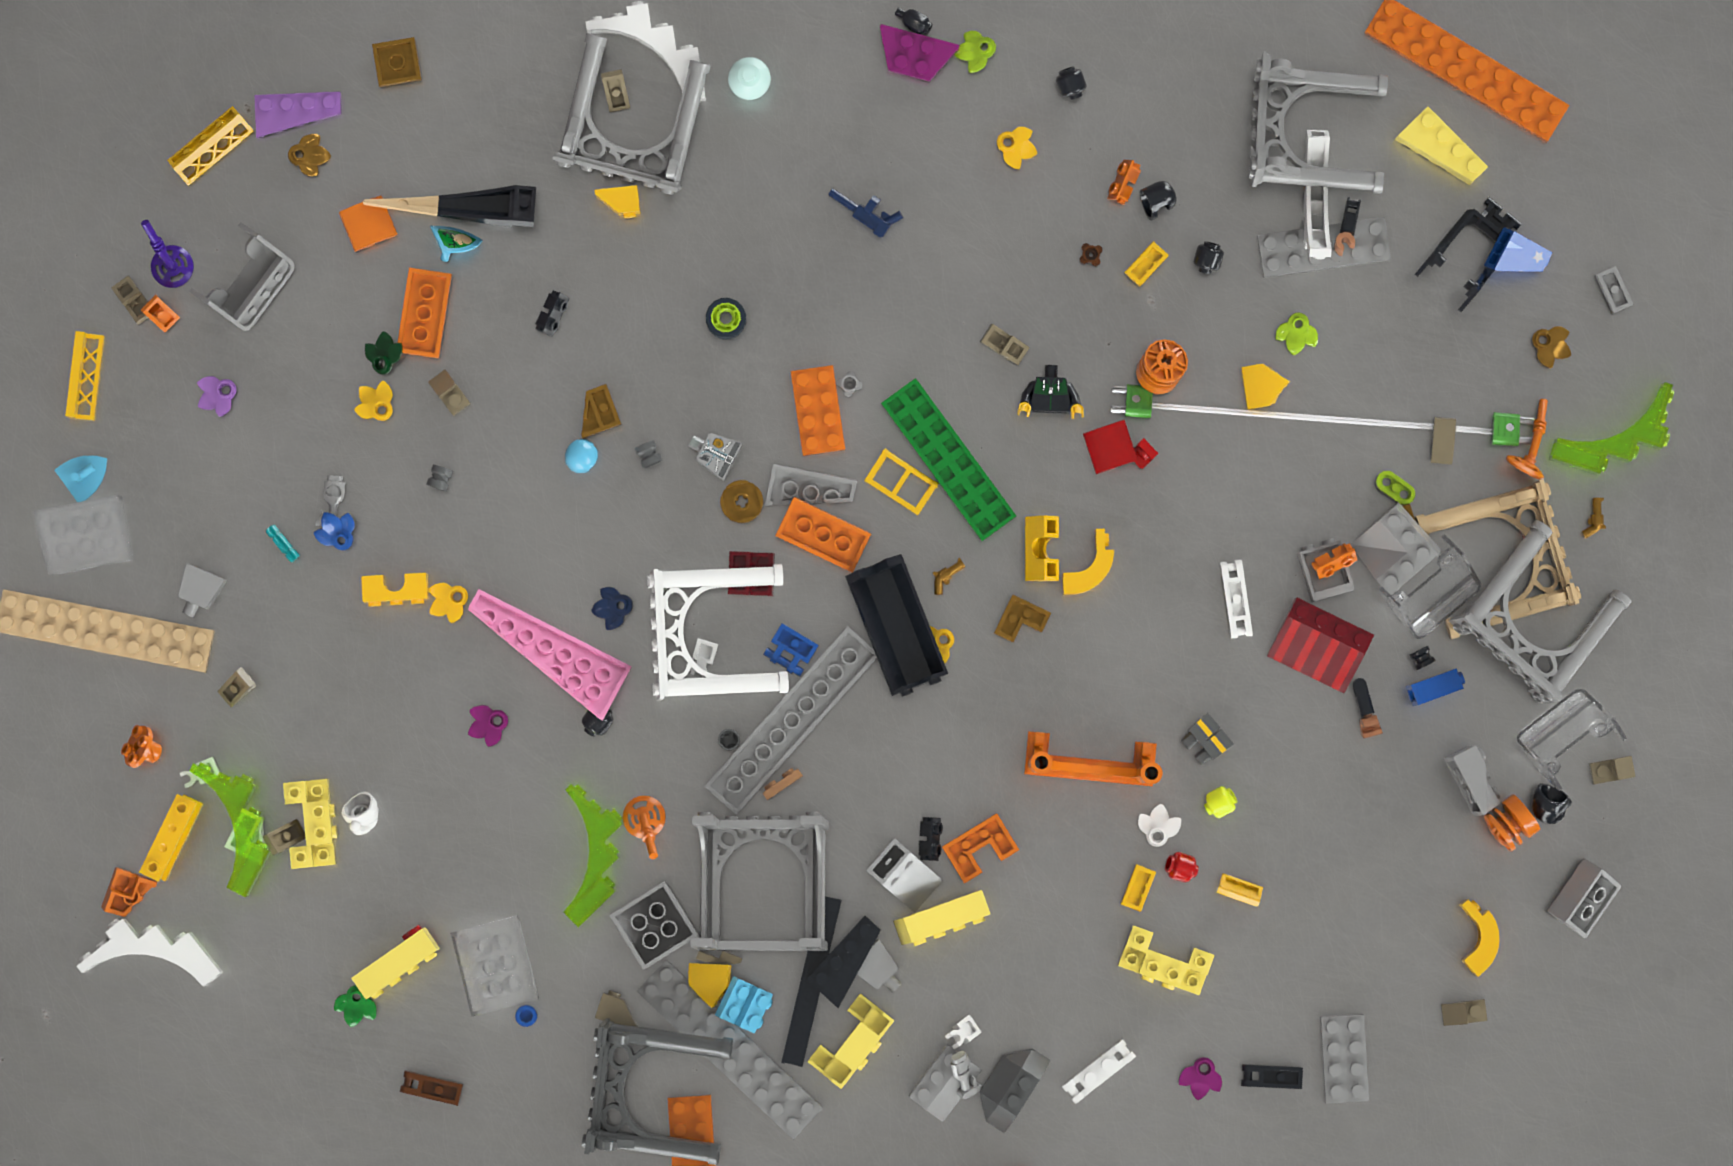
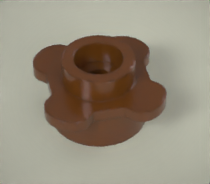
[1080,243,1103,266]

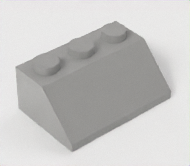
[1547,859,1622,939]
[909,1044,982,1122]

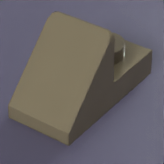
[601,69,630,112]
[428,370,471,416]
[217,667,256,707]
[1589,756,1636,784]
[262,819,306,855]
[1441,999,1487,1026]

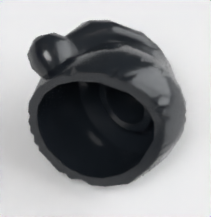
[1531,783,1572,824]

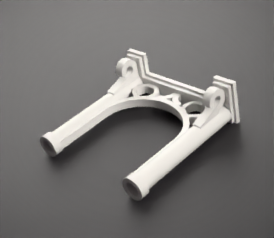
[647,564,789,700]

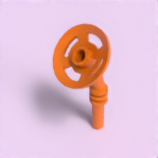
[1506,399,1548,480]
[623,796,666,859]

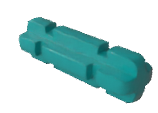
[266,525,299,562]

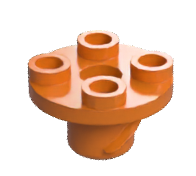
[121,725,162,768]

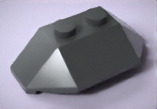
[980,1049,1050,1133]

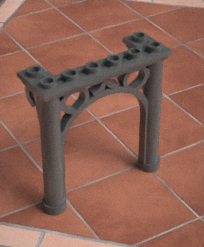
[582,1018,733,1165]

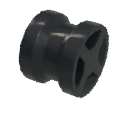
[1409,646,1436,670]

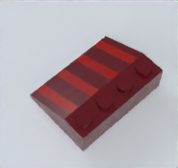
[1267,597,1374,694]

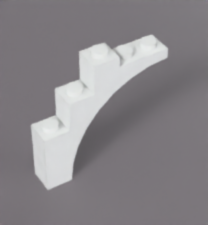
[586,1,706,102]
[1303,130,1332,259]
[77,918,223,987]

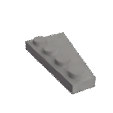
[765,463,857,506]

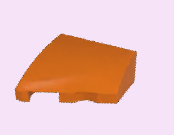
[101,867,157,917]

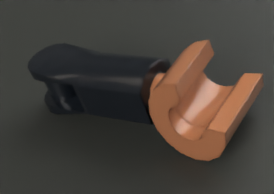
[1334,197,1361,256]
[1353,678,1383,738]

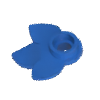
[314,512,355,550]

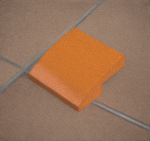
[339,195,397,252]

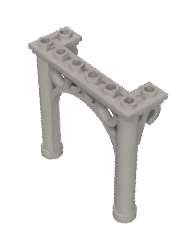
[552,33,711,195]
[1249,52,1388,194]
[1449,520,1631,704]

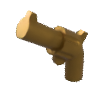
[1582,498,1606,538]
[932,558,965,595]

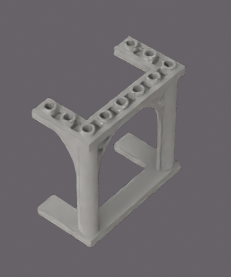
[690,812,829,951]

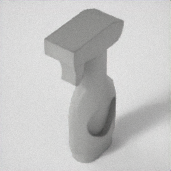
[315,475,345,527]
[951,1051,983,1099]

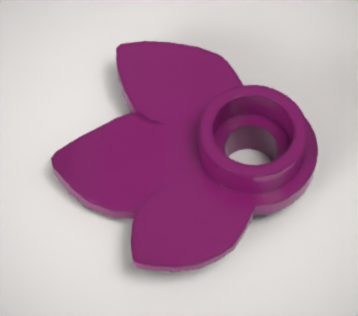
[468,705,508,747]
[1179,1057,1222,1100]

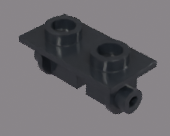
[535,290,570,337]
[918,817,943,861]

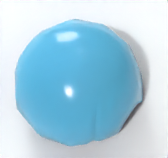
[565,439,598,473]

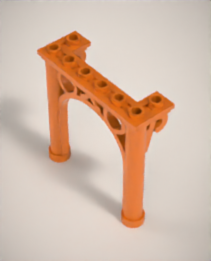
[1024,731,1163,786]

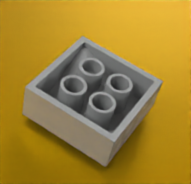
[1351,502,1442,596]
[1444,745,1500,815]
[609,881,699,970]

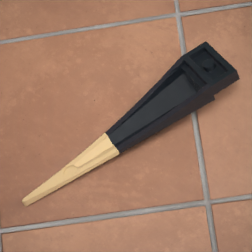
[363,185,536,228]

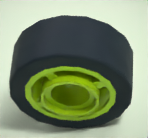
[706,298,746,339]

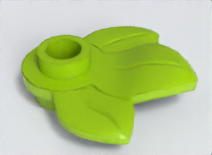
[954,31,996,73]
[1275,312,1318,355]

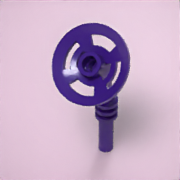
[141,220,194,288]

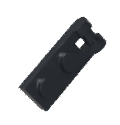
[1241,1064,1303,1089]

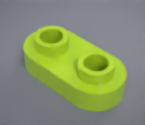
[1376,471,1415,505]

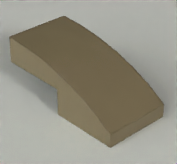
[111,275,148,325]
[980,324,1030,365]
[1430,417,1456,464]
[696,951,743,965]

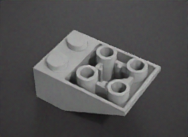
[866,838,943,913]

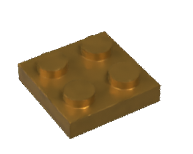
[372,37,422,87]

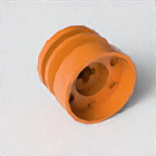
[1136,339,1188,394]
[1484,794,1541,852]

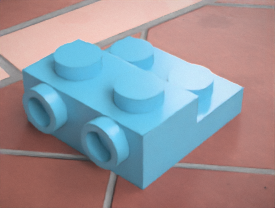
[715,976,773,1033]

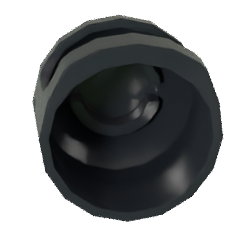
[1139,181,1177,221]

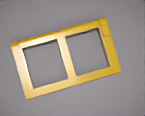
[864,448,939,515]

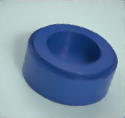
[515,1005,537,1027]

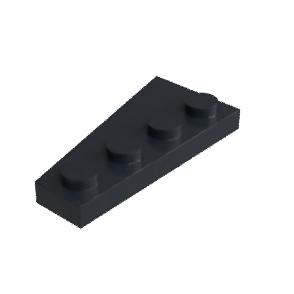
[807,916,881,1008]

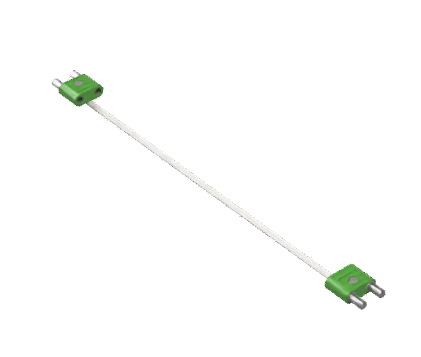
[1110,384,1534,446]

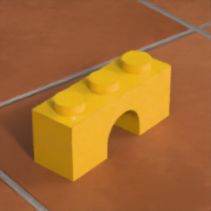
[1025,515,1059,582]
[361,573,429,607]

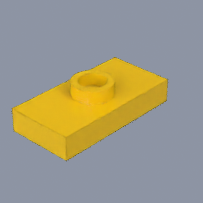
[1124,241,1169,287]
[1121,864,1156,912]
[1217,873,1263,907]

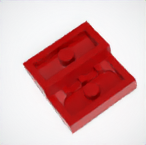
[1083,420,1138,474]

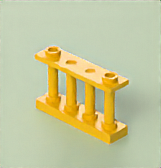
[139,794,204,882]

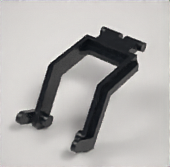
[1414,197,1522,312]

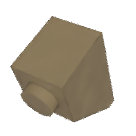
[595,990,638,1027]

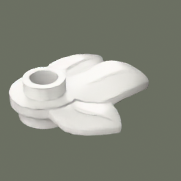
[1138,804,1181,847]

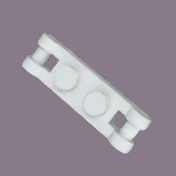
[1220,560,1253,639]
[1062,1039,1136,1104]

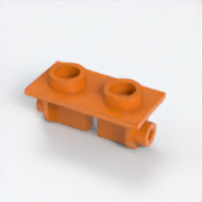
[1107,160,1141,205]
[1311,543,1357,580]

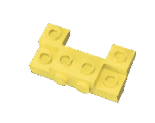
[283,779,338,869]
[1118,925,1214,995]
[807,993,895,1089]

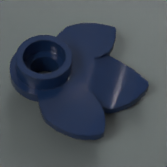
[591,587,633,630]

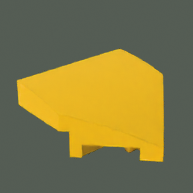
[1241,364,1290,409]
[688,963,731,1008]

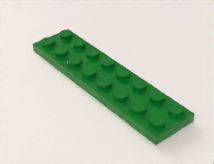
[881,378,1017,541]

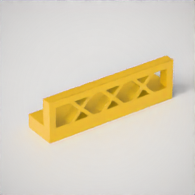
[167,106,253,186]
[65,331,105,421]

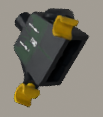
[1017,365,1084,419]

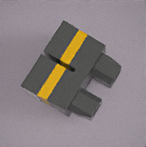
[1181,713,1234,765]

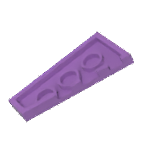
[255,92,342,139]

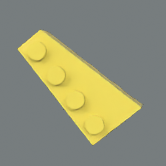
[1395,107,1488,185]
[893,890,990,946]
[351,927,440,1000]

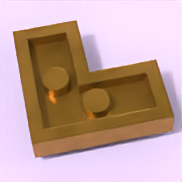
[994,595,1051,642]

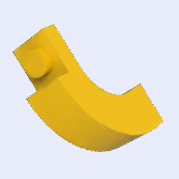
[1062,528,1114,595]
[1459,899,1499,977]

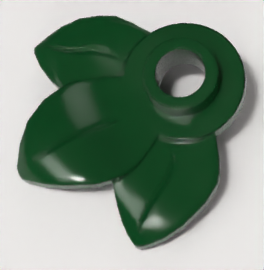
[365,331,402,374]

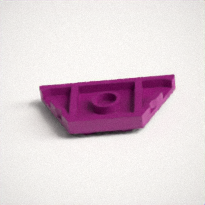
[880,24,960,82]

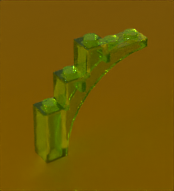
[1548,382,1674,475]
[189,762,271,897]
[564,784,623,927]

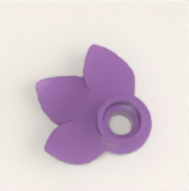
[197,376,237,417]

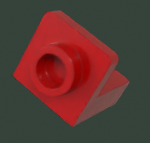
[1134,438,1159,469]

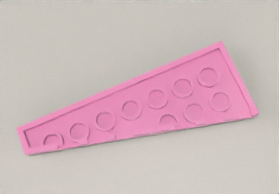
[468,589,632,721]

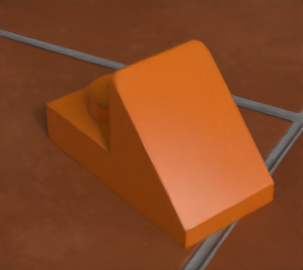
[141,294,180,332]

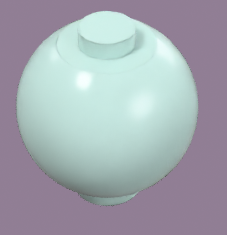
[728,57,771,100]

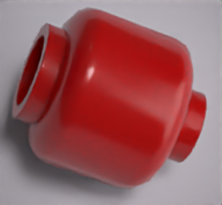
[1165,852,1199,883]

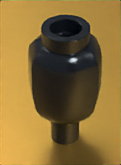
[895,8,933,35]

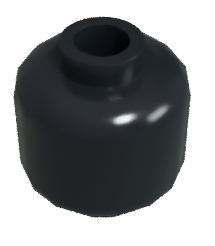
[1056,66,1087,100]
[1193,241,1224,274]
[582,709,614,737]

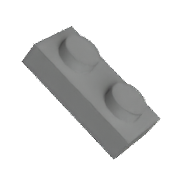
[1595,266,1634,314]

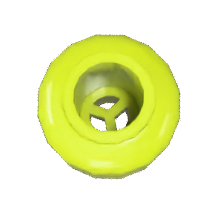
[1204,786,1238,818]

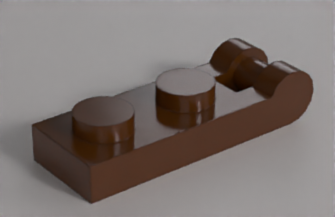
[399,1070,463,1106]

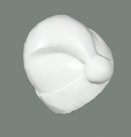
[342,792,379,835]

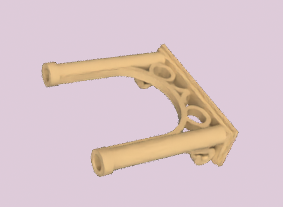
[1415,479,1581,640]

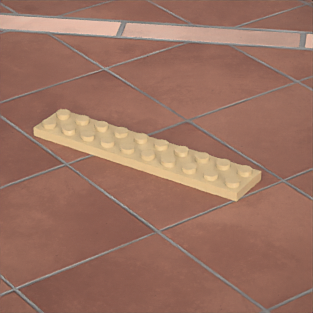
[0,589,215,673]

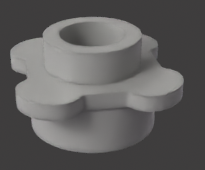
[837,371,862,397]

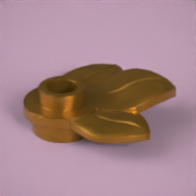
[288,134,331,176]
[1532,326,1571,368]

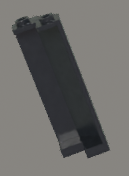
[845,554,948,697]

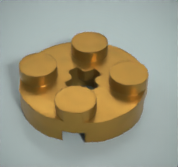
[720,480,763,523]

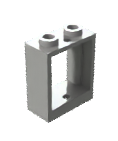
[1297,538,1355,603]

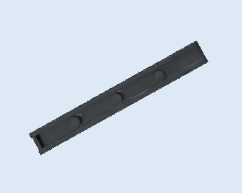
[781,896,842,1067]

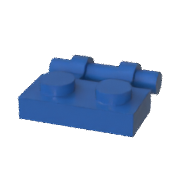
[763,623,819,676]

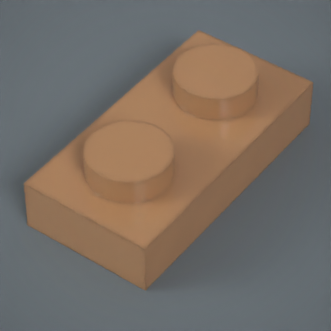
[763,768,803,800]

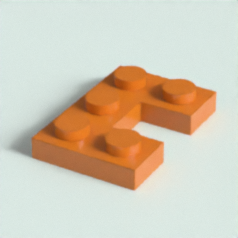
[942,813,1019,884]

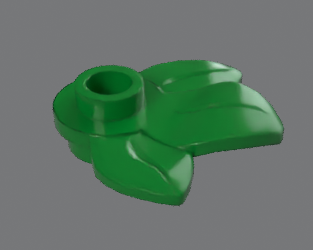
[334,985,377,1027]

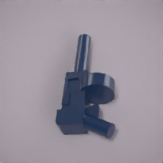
[828,188,903,237]

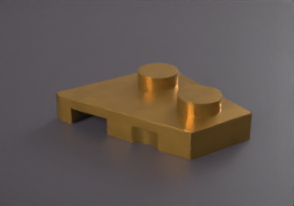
[581,384,621,439]

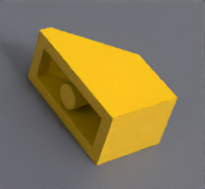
[595,185,641,219]

